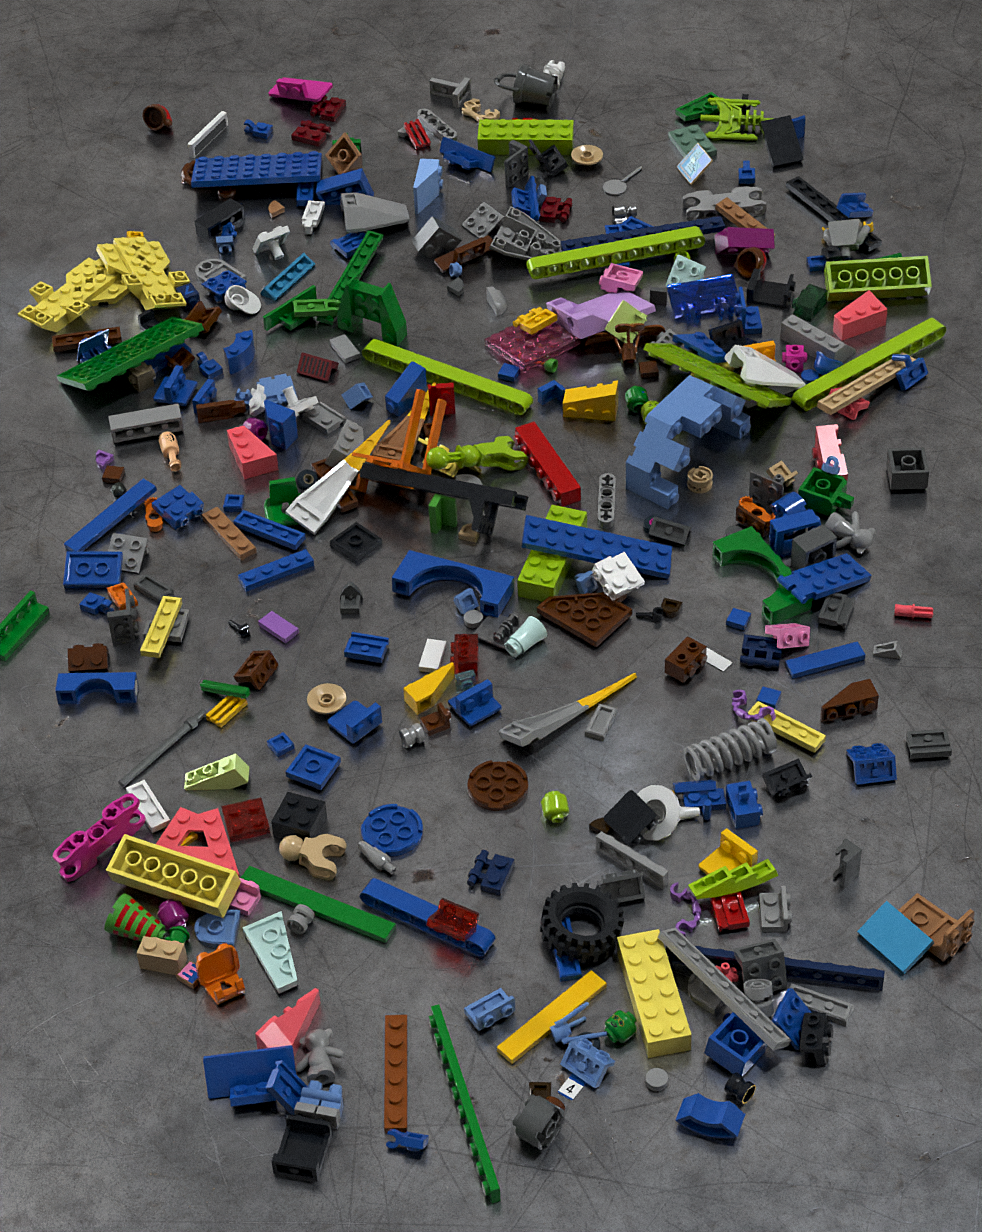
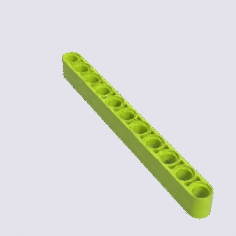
[526,226,706,279]
[792,318,947,411]
[362,339,533,415]

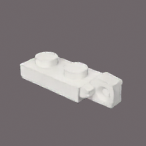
[302,201,325,235]

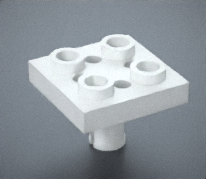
[252,226,290,260]
[282,386,319,417]

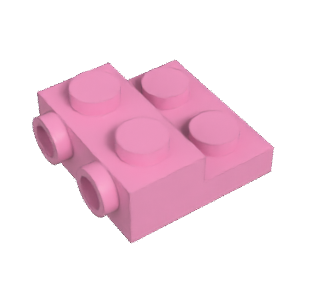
[599,263,643,293]

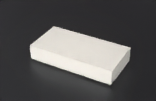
[419,639,447,673]

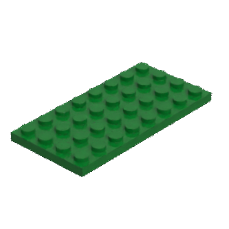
[57,317,204,391]

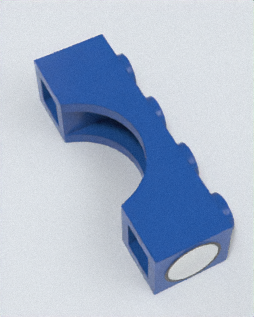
[55,672,138,704]

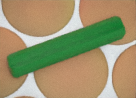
[200,680,251,699]

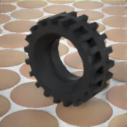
[540,883,624,963]

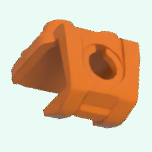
[195,943,245,1005]

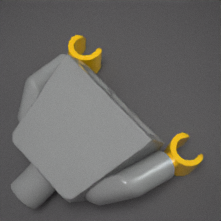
[822,219,874,260]

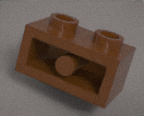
[665,636,708,683]

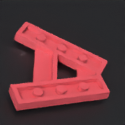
[156,807,240,878]

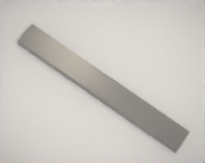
[658,928,791,1051]

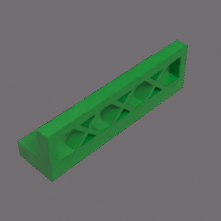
[0,590,49,661]

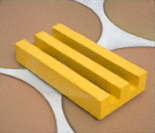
[206,696,247,728]

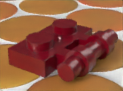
[310,95,346,122]
[291,120,331,147]
[539,197,573,223]

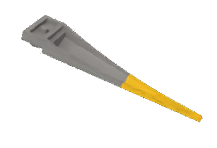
[498,673,637,747]

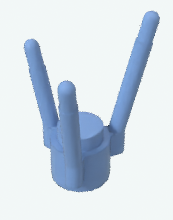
[550,1002,607,1045]

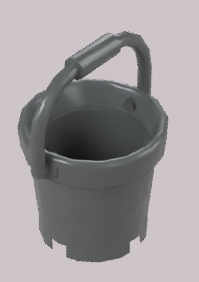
[494,63,558,107]

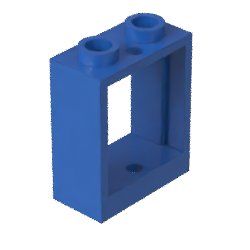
[769,509,821,558]

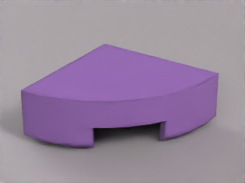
[96,450,114,470]

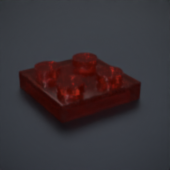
[221,797,270,842]

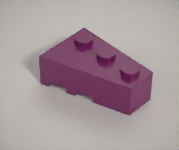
[715,227,775,255]

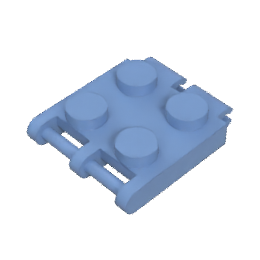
[256,374,297,405]

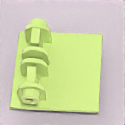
[605,300,648,343]

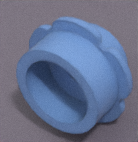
[449,262,462,278]

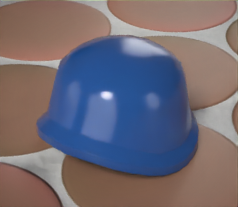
[813,351,844,376]

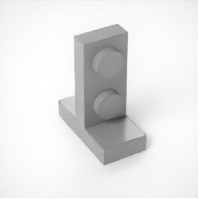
[429,77,471,108]

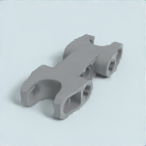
[682,186,767,221]

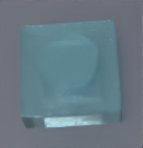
[454,669,476,693]

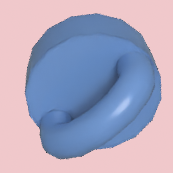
[821,456,841,475]

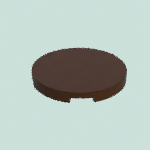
[467,760,528,811]

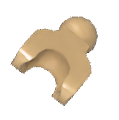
[279,834,347,880]

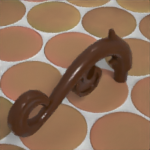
[181,160,236,198]

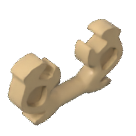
[461,98,500,123]

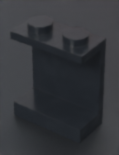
[746,269,796,308]

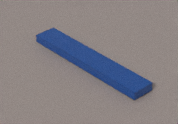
[64,478,157,551]

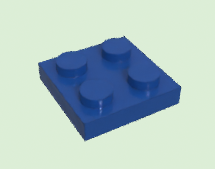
[286,744,341,790]

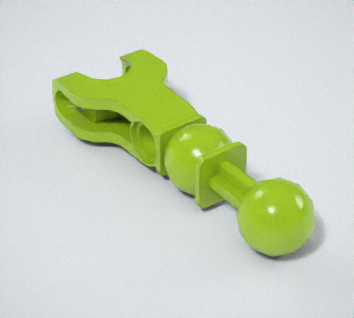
[426,436,528,471]

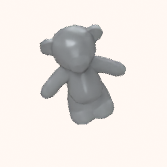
[825,511,876,554]
[296,1028,344,1086]

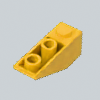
[403,662,455,715]

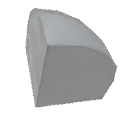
[486,287,507,316]

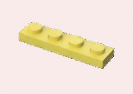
[140,596,182,658]
[748,701,826,753]

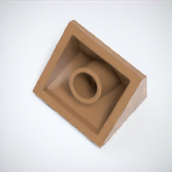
[325,133,362,175]

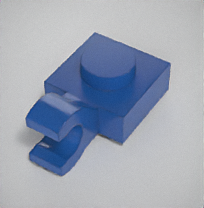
[244,119,273,139]
[738,161,755,184]
[196,352,223,379]
[79,592,114,615]
[386,1129,429,1151]

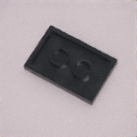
[759,115,804,168]

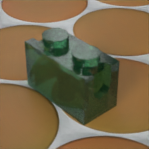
[792,284,828,322]

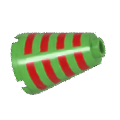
[104,893,167,941]

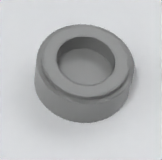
[464,610,483,628]
[646,1068,668,1091]

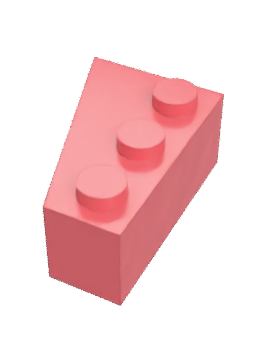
[833,290,888,341]
[227,426,279,480]

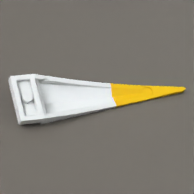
[285,420,390,535]

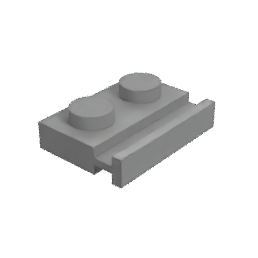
[302,402,346,435]

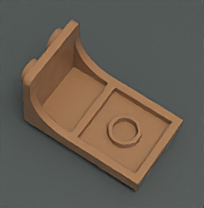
[898,893,975,962]

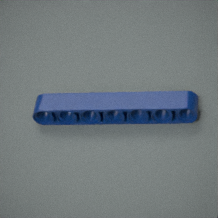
[359,878,496,957]

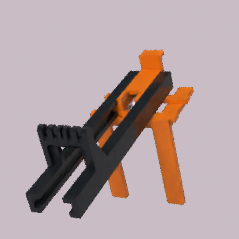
[349,389,529,536]

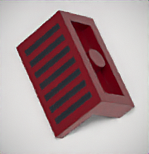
[297,352,339,381]

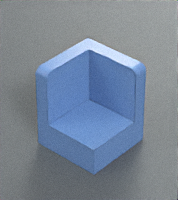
[341,383,373,409]

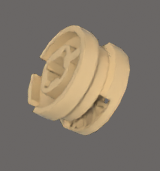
[687,466,713,493]

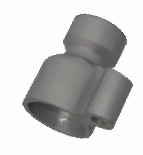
[612,204,637,224]

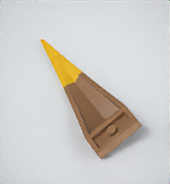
[372,382,436,461]

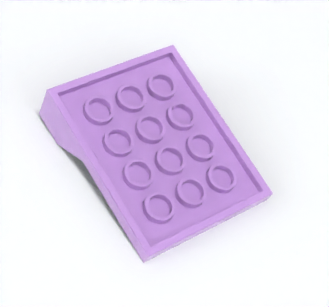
[546,289,656,339]

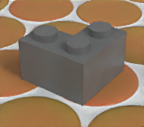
[412,216,462,258]

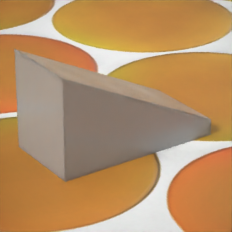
[873,641,902,659]

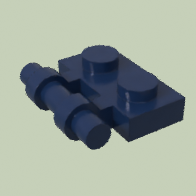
[740,634,782,669]
[467,850,515,896]

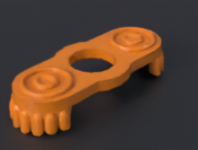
[739,496,775,527]
[144,497,163,532]

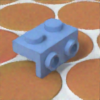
[464,988,515,1031]

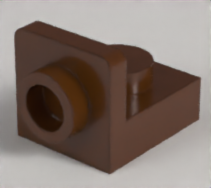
[420,703,452,736]

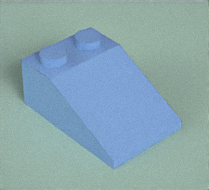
[413,159,443,214]

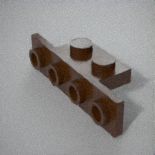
[434,235,493,273]

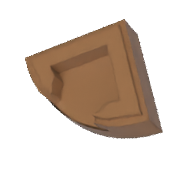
[268,200,285,218]

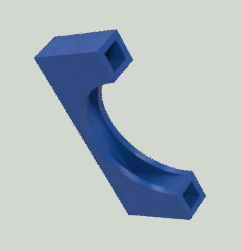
[392,550,514,618]

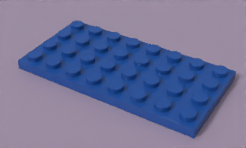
[191,151,322,188]

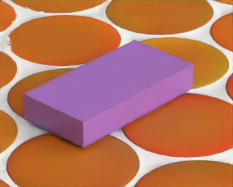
[258,611,299,644]

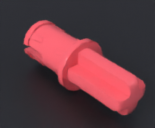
[894,604,933,619]

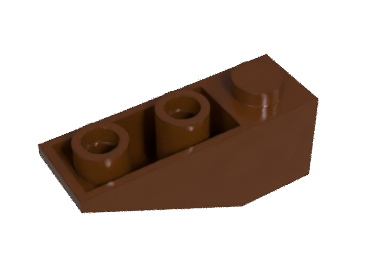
[820,679,879,722]

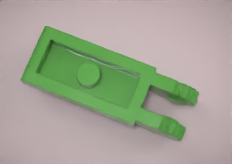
[293,299,341,317]

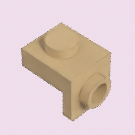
[766,461,798,487]

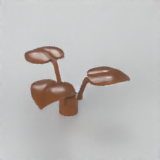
[585,323,666,363]

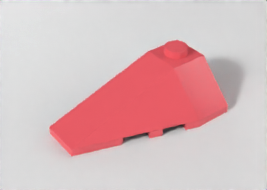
[255,988,321,1057]

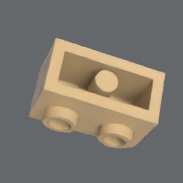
[137,936,187,975]

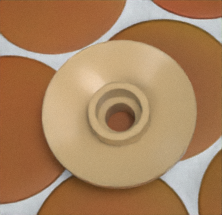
[571,145,603,165]
[307,683,347,714]

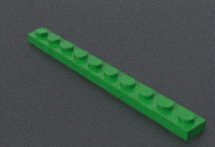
[428,1004,501,1203]

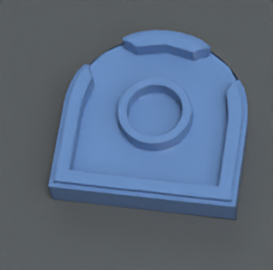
[194,909,241,948]

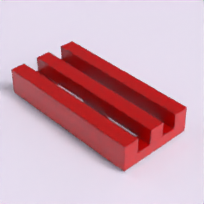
[404,119,431,150]

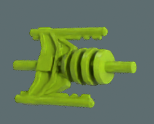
[700,97,774,141]

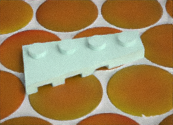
[243,911,298,994]

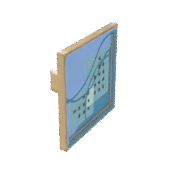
[677,143,713,185]

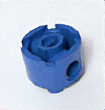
[770,492,810,536]

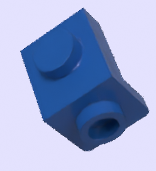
[537,380,565,405]

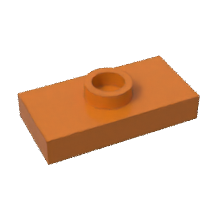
[107,582,138,610]

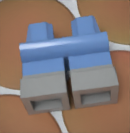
[294,1080,344,1130]

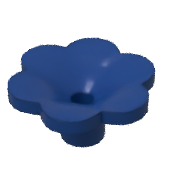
[221,222,237,238]

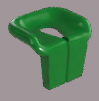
[264,477,301,527]

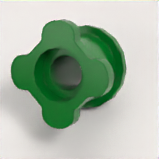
[164,926,190,944]

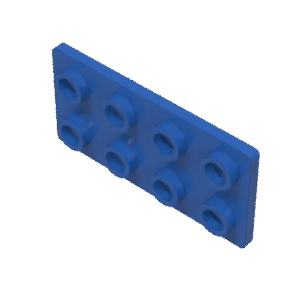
[203,1045,296,1107]

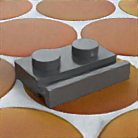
[818,593,855,629]
[906,729,952,759]

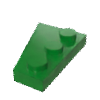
[675,92,720,121]

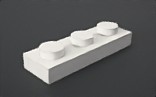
[126,780,170,833]

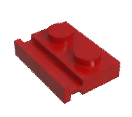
[428,382,456,416]
[709,891,750,932]

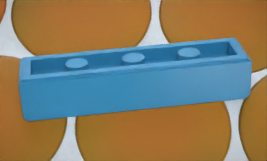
[260,253,315,301]

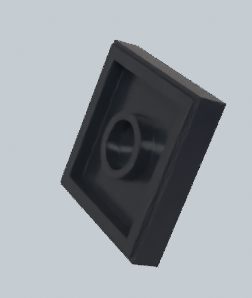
[330,522,382,563]

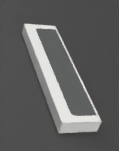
[187,111,228,158]

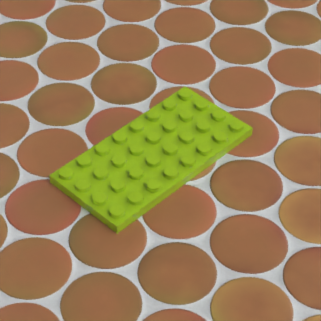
[643,343,792,408]

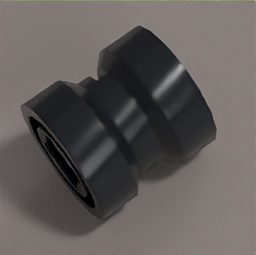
[724,1073,756,1104]

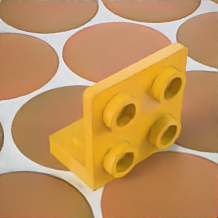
[698,828,758,875]

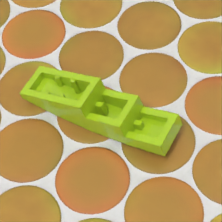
[688,859,778,899]

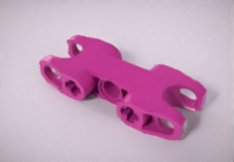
[52,793,146,882]

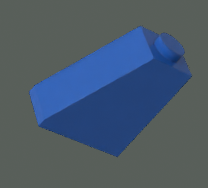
[385,361,427,416]

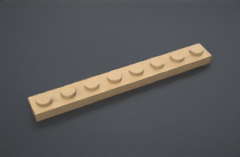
[817,353,916,415]

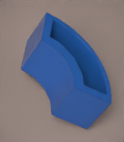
[223,330,255,375]
[675,1093,745,1138]

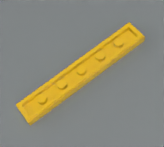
[497,970,607,1064]

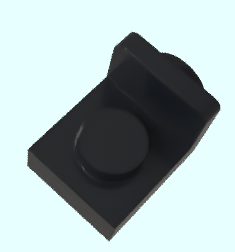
[138,309,160,331]

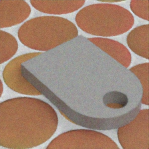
[195,259,247,283]

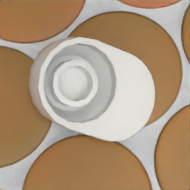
[224,285,261,314]

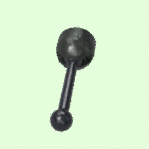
[111,482,138,517]

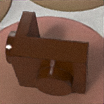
[164,346,195,371]

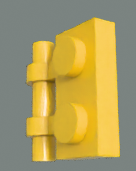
[513,307,558,335]

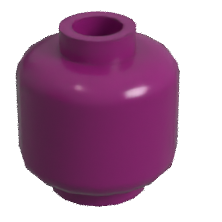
[242,418,268,441]
[157,899,189,931]

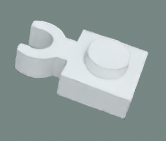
[249,384,266,417]

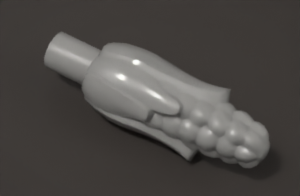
[357,841,396,874]

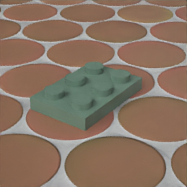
[668,125,717,158]

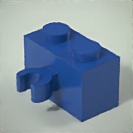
[725,781,763,829]

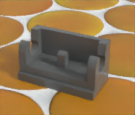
[833,838,862,889]

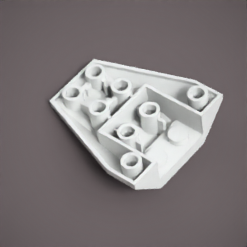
[724,345,806,388]

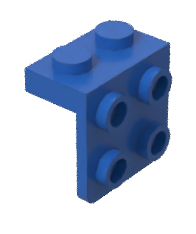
[328,701,382,744]

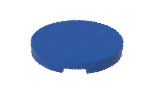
[361,804,423,857]

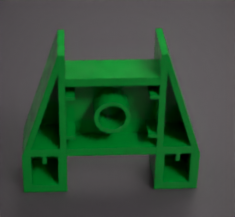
[337,273,407,346]

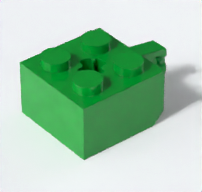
[798,467,854,517]

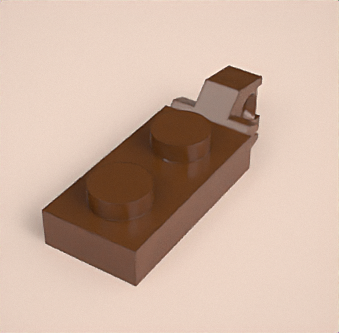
[196,400,246,423]

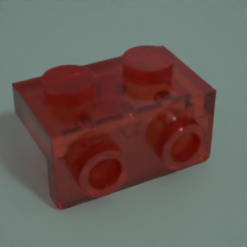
[426,898,479,941]

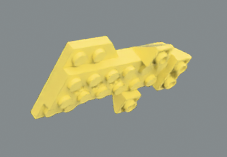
[96,237,190,311]
[17,258,131,333]

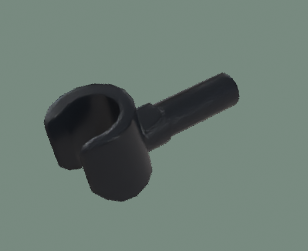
[636,607,663,622]
[228,620,251,637]

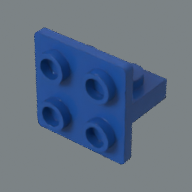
[153,365,197,406]
[448,679,502,726]
[771,988,812,1050]

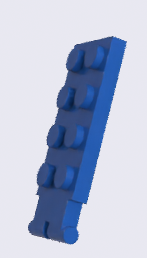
[777,553,872,604]

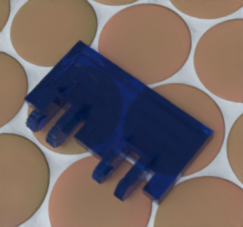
[667,274,738,321]

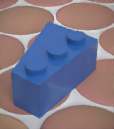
[316,168,374,205]

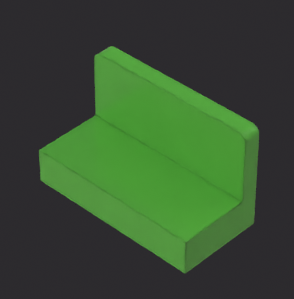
[428,493,458,534]

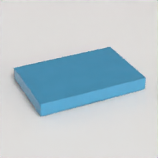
[857,901,934,974]

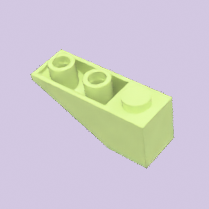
[184,753,249,790]

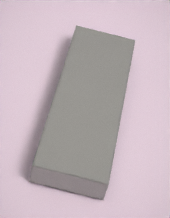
[789,983,854,1026]

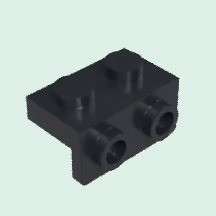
[761,758,812,797]
[799,1013,833,1065]

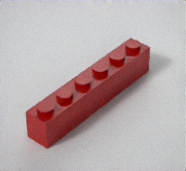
[513,422,581,507]

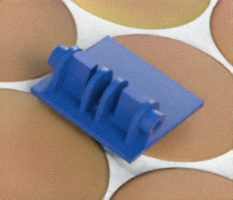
[201,270,247,302]
[77,329,112,363]

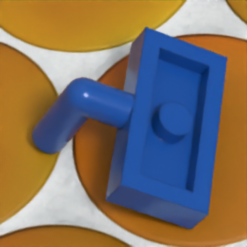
[892,354,929,390]
[682,788,726,820]

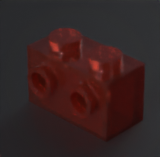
[450,634,479,676]

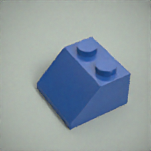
[264,399,298,450]

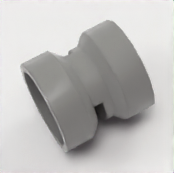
[399,723,425,748]
[286,904,315,934]

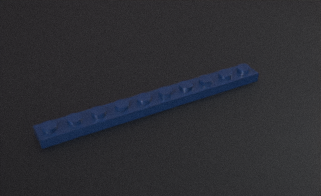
[560,216,725,252]
[665,946,885,991]

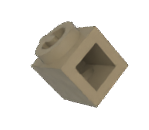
[128,361,156,393]

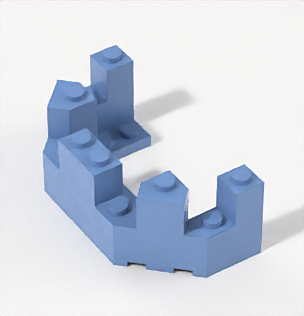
[626,375,751,509]

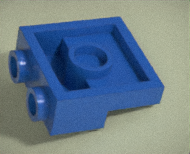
[152,485,204,530]

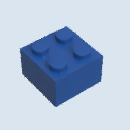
[704,1012,767,1076]

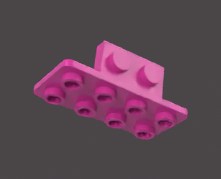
[268,77,333,102]

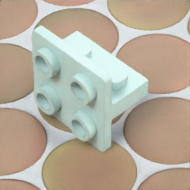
[666,255,709,298]

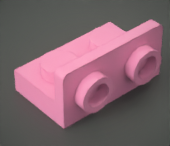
[765,623,810,649]
[228,878,261,917]

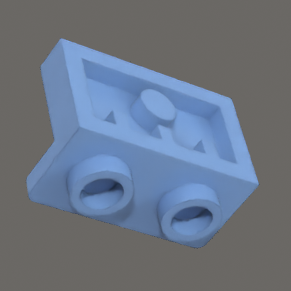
[560,1038,615,1088]

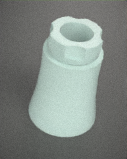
[504,616,547,658]

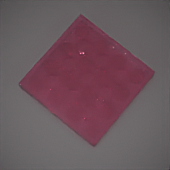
[484,322,581,371]

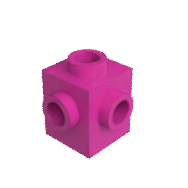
[782,345,807,373]

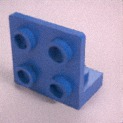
[735,287,762,334]
[846,743,897,784]

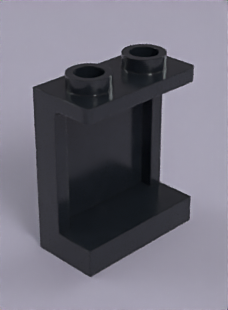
[271,1115,332,1181]

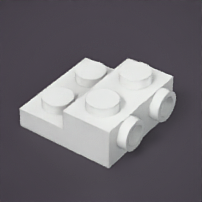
[592,552,645,601]

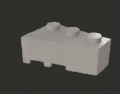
[325,419,364,480]

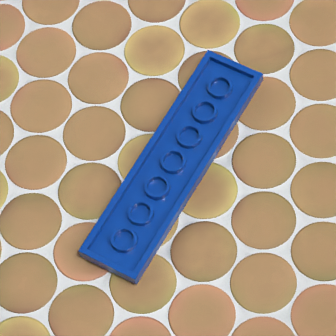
[521,515,672,579]

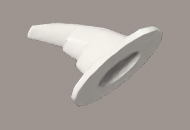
[637,785,700,841]

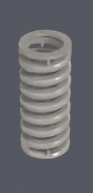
[683,718,777,781]

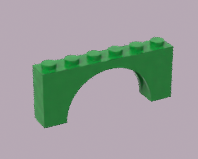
[712,526,813,625]

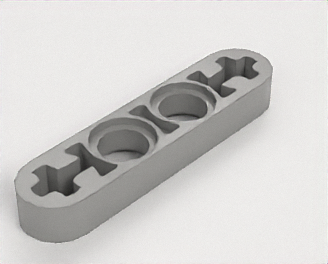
[417,108,457,141]
[598,473,616,529]

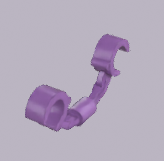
[732,690,776,721]
[670,882,701,937]

